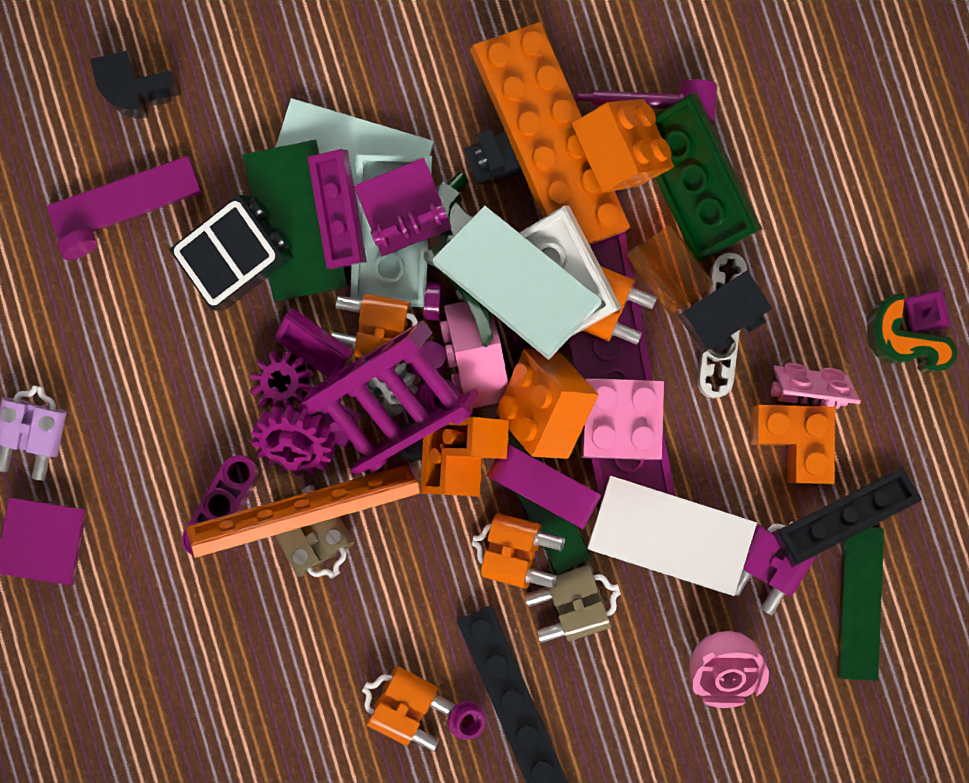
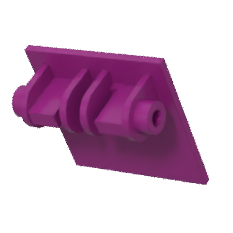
[354,158,452,257]

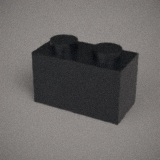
[678,270,773,354]

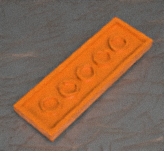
[470,22,630,245]

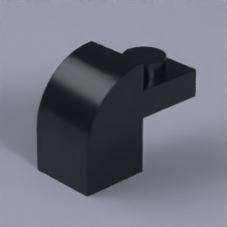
[90,51,181,118]
[464,129,523,185]

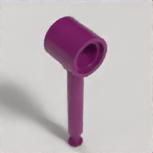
[574,79,717,124]

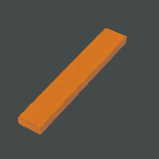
[186,465,420,558]

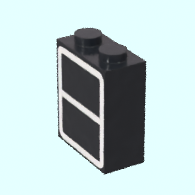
[169,194,294,311]

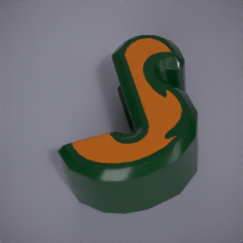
[867,293,958,373]

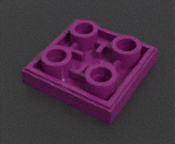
[0,498,87,585]

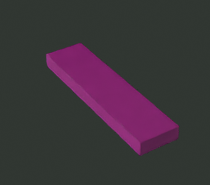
[46,156,202,241]

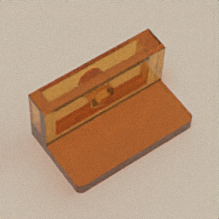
[626,225,713,316]

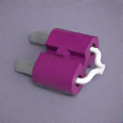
[735,521,816,615]

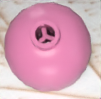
[690,631,769,708]

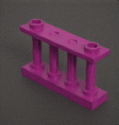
[298,320,479,476]

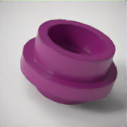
[447,701,485,740]

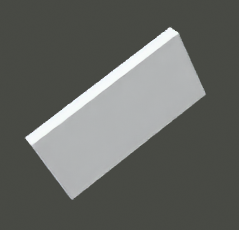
[587,476,757,596]

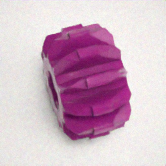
[249,351,313,411]

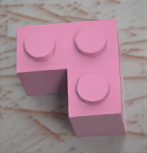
[440,301,508,409]

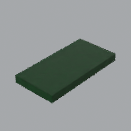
[655,93,763,263]
[242,139,348,303]

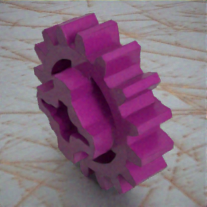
[251,405,336,476]

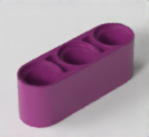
[486,444,601,530]
[182,455,260,556]

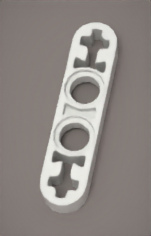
[697,253,747,399]

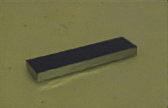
[773,467,922,568]

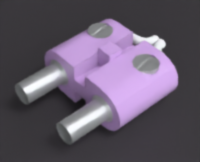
[0,385,67,481]

